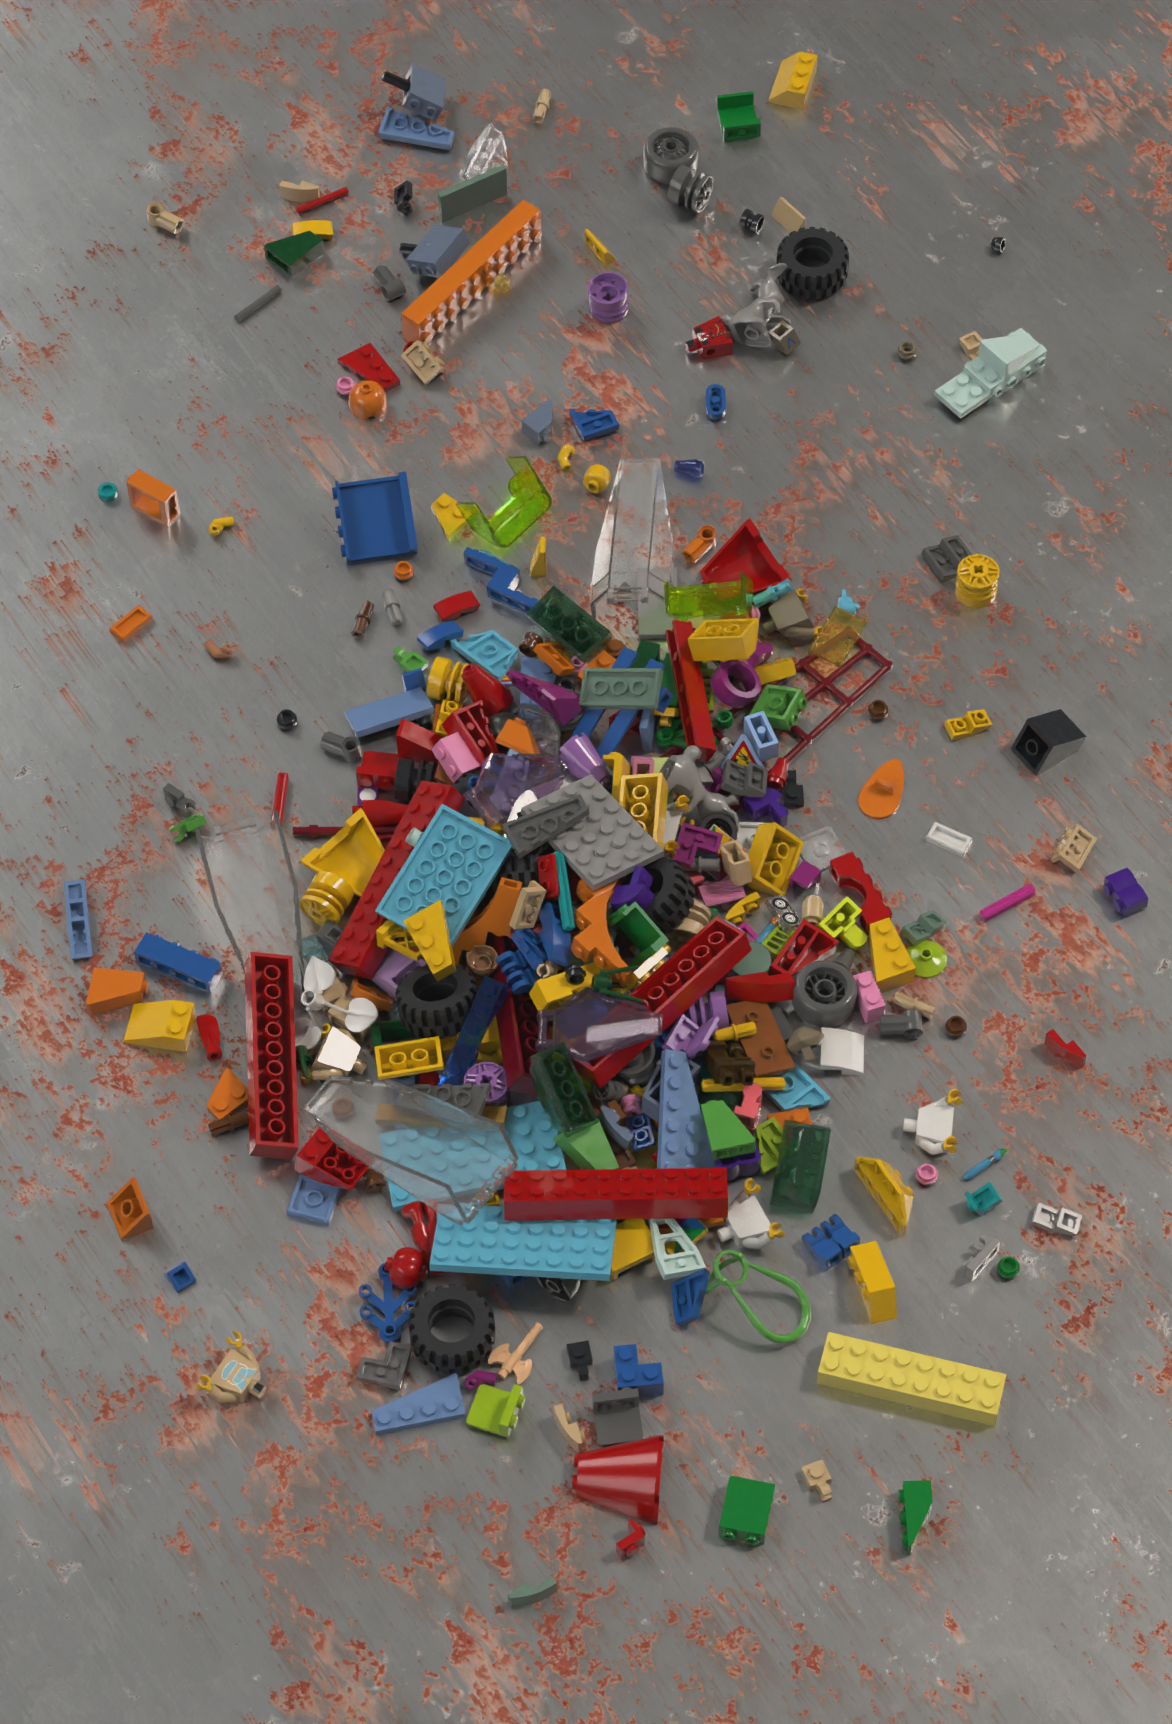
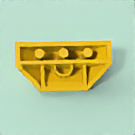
[854,1156,914,1236]

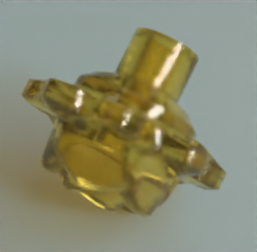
[493,272,513,292]

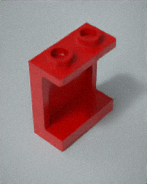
[537,854,582,903]

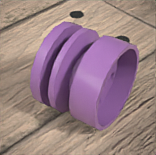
[588,272,629,323]
[686,991,729,1030]
[464,1062,510,1107]

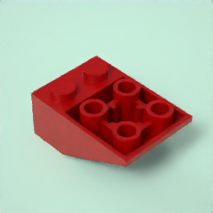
[295,1126,376,1191]

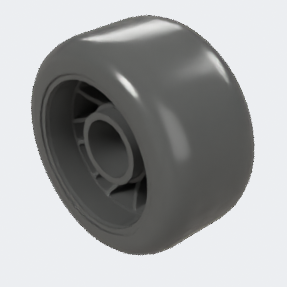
[643,127,699,184]
[792,960,857,1028]

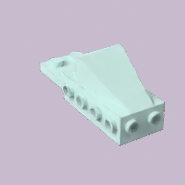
[934,328,1047,419]

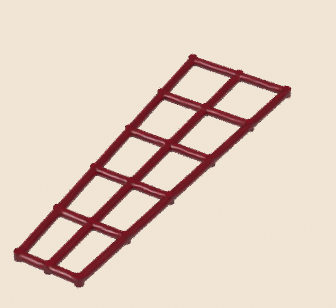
[659,627,893,830]

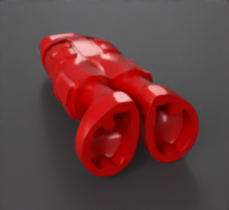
[401,1199,445,1275]

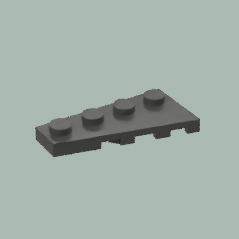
[502,794,589,859]
[396,1083,492,1126]

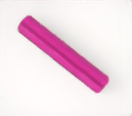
[980,884,1036,921]

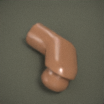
[204,640,233,659]

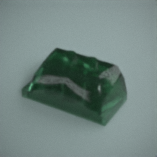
[526,586,613,664]
[529,1042,599,1138]
[770,1120,831,1213]

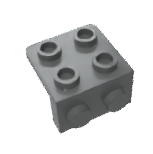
[592,1387,643,1447]

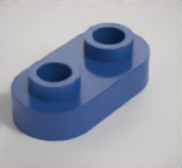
[706,384,726,419]

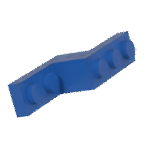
[463,547,544,620]

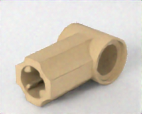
[147,202,184,234]

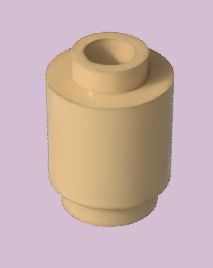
[801,895,824,927]

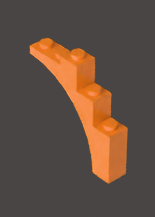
[571,875,632,987]
[397,877,522,966]

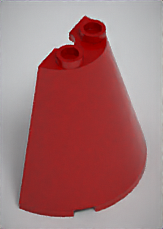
[700,518,792,606]
[572,1435,664,1525]

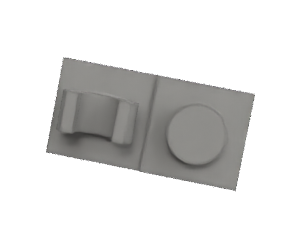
[965,1235,1001,1282]

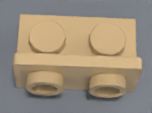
[401,340,446,385]
[1051,824,1097,872]
[509,880,546,929]

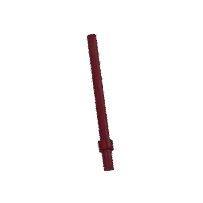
[293,825,397,837]

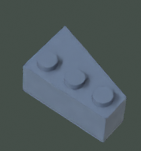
[641,1056,700,1123]

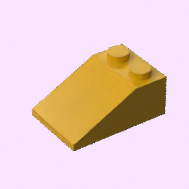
[123,1000,197,1053]

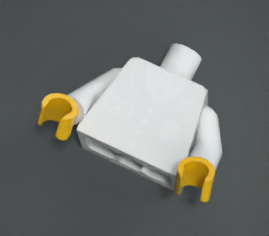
[663,795,690,857]
[903,1089,962,1155]
[717,1178,785,1249]

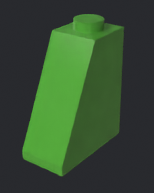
[701,1100,756,1161]
[553,1119,619,1170]

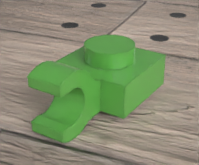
[393,646,428,672]
[169,813,207,842]

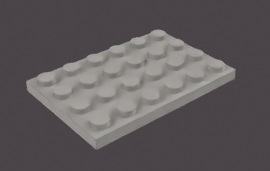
[521,774,664,891]

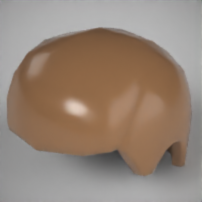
[466,945,498,976]

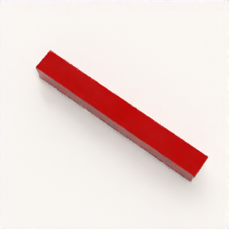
[665,619,716,763]

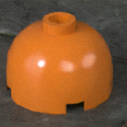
[349,380,387,419]

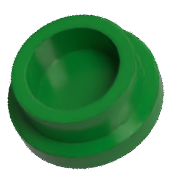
[997,1256,1020,1279]

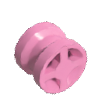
[620,1094,643,1120]

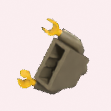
[763,588,826,642]

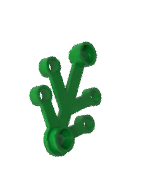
[656,710,733,749]

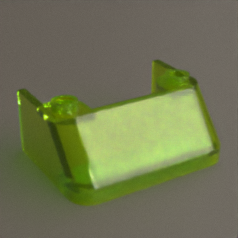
[456,456,552,548]
[664,573,753,621]

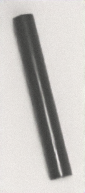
[234,285,281,322]

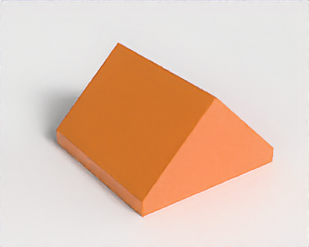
[106,1177,154,1239]

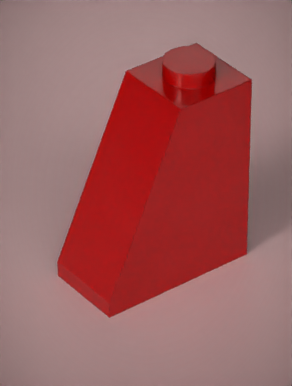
[396,719,444,766]

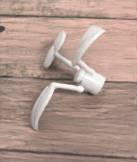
[295,956,378,1051]

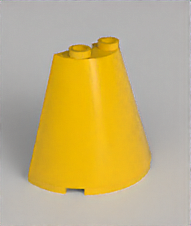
[300,808,385,898]

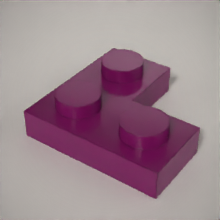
[672,822,723,868]

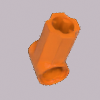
[682,525,717,563]

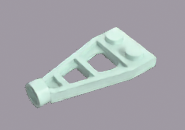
[649,1218,706,1280]

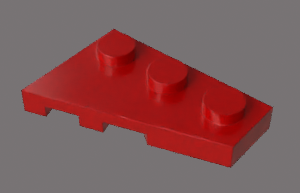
[337,343,400,392]

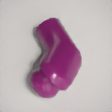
[464,1370,497,1390]

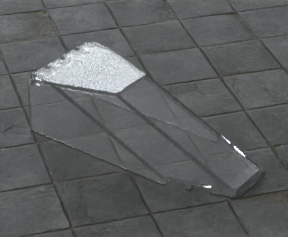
[302,1076,519,1225]

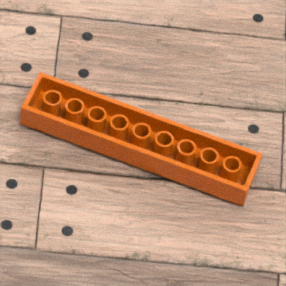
[401,200,542,344]

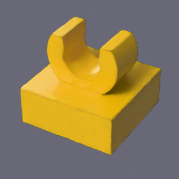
[654,707,679,727]

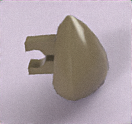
[786,1027,824,1062]

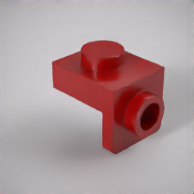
[616,1519,646,1559]

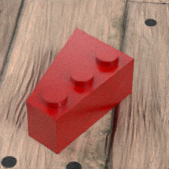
[441,700,500,774]
[768,919,840,980]

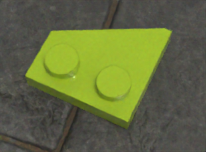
[755,1116,798,1175]

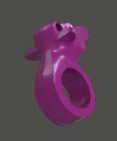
[711,641,774,708]

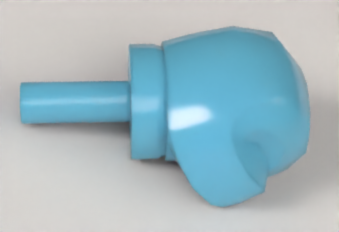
[837,589,860,618]

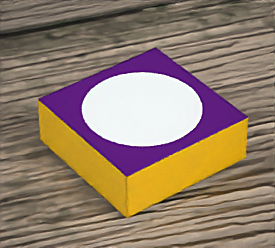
[357,787,379,806]

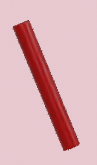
[296,187,349,214]

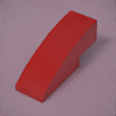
[724,972,795,1002]

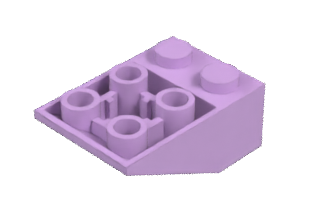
[371,947,426,1001]

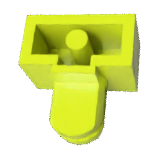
[817,896,867,951]

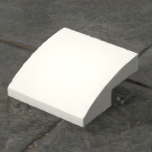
[820,1027,864,1075]

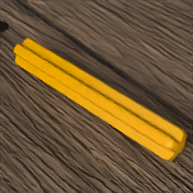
[701,1077,786,1092]

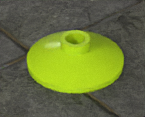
[907,940,947,978]

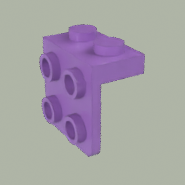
[662,1014,720,1059]

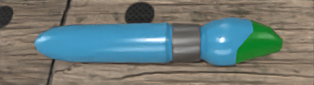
[963,1148,1007,1180]

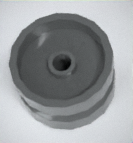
[615,1042,659,1088]

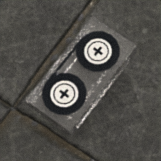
[764,895,802,933]

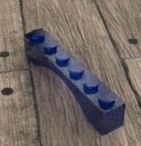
[437,975,510,1086]

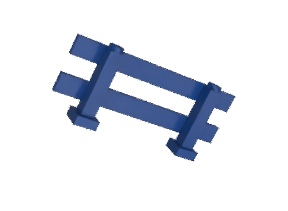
[549,646,673,795]

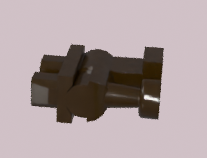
[702,1040,755,1086]

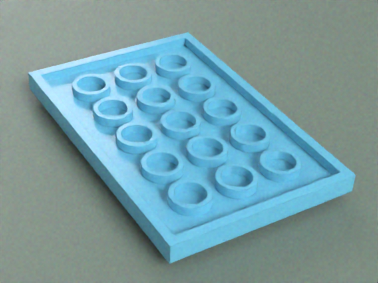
[375,804,513,947]

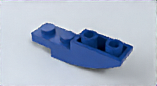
[538,900,571,967]

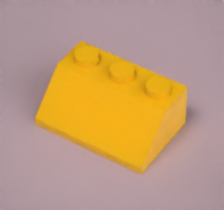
[768,52,818,110]
[687,618,759,662]
[746,822,804,898]
[374,1036,444,1080]

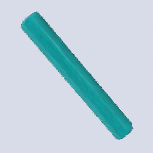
[553,851,575,931]

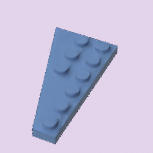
[657,1049,715,1169]

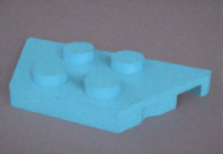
[450,630,519,682]
[763,1061,831,1111]

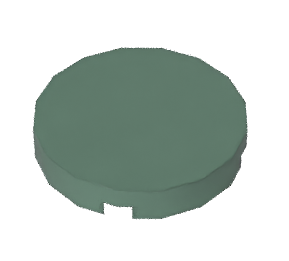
[731,942,771,976]

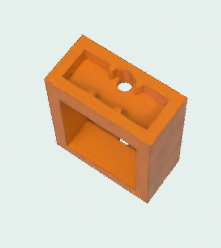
[126,469,180,527]

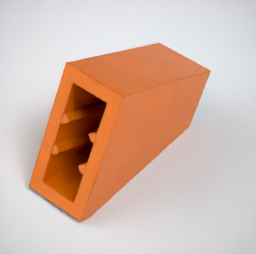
[86,967,149,1015]

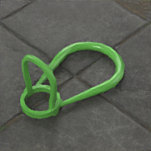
[705,1250,811,1344]

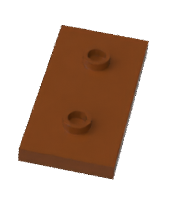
[726,1001,795,1078]

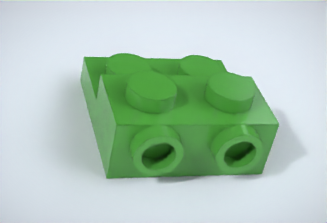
[749,684,807,730]

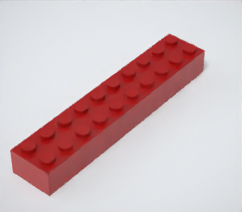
[328,780,465,979]
[565,916,752,1088]
[244,952,299,1159]
[504,1167,728,1221]

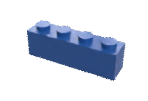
[134,932,223,994]

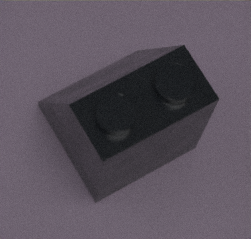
[1011,709,1087,776]

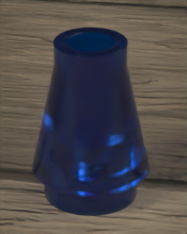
[674,459,705,478]

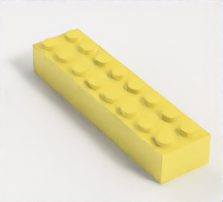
[817,1332,1007,1426]

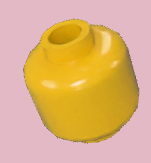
[583,464,611,494]

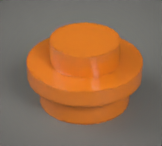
[394,561,414,580]

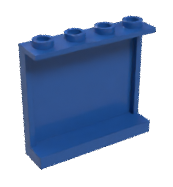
[332,471,418,563]

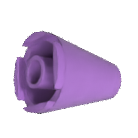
[554,732,611,788]

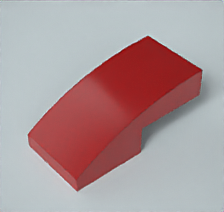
[433,591,480,621]
[1044,1029,1087,1068]

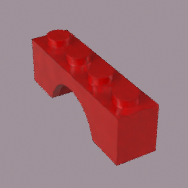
[829,851,892,936]

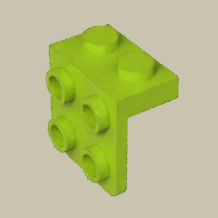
[466,1384,526,1438]

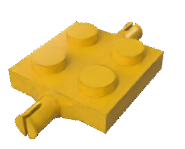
[616,944,671,994]

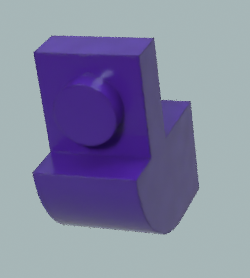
[743,788,789,827]
[610,866,655,911]

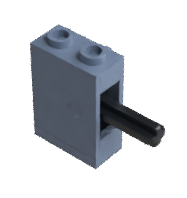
[382,64,445,121]
[399,225,470,279]

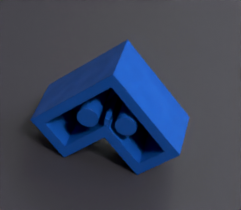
[613,1344,664,1397]

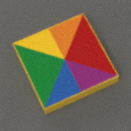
[648,1218,709,1254]

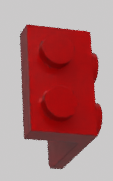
[356,751,404,791]

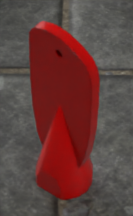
[196,1014,222,1061]

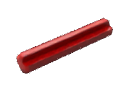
[271,772,289,827]

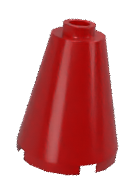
[462,664,514,719]

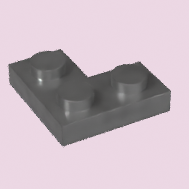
[356,1341,412,1390]

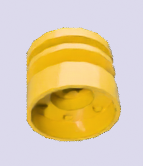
[955,554,1000,608]
[426,656,469,704]
[299,871,354,926]

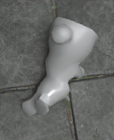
[721,263,791,347]
[659,745,740,833]

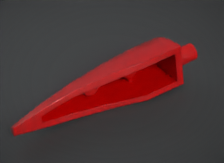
[352,800,408,827]

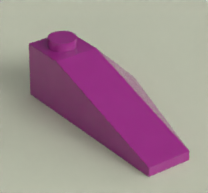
[507,669,582,726]

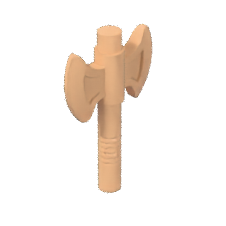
[488,1322,543,1385]

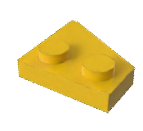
[431,493,474,541]

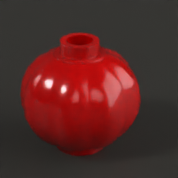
[384,1247,427,1289]

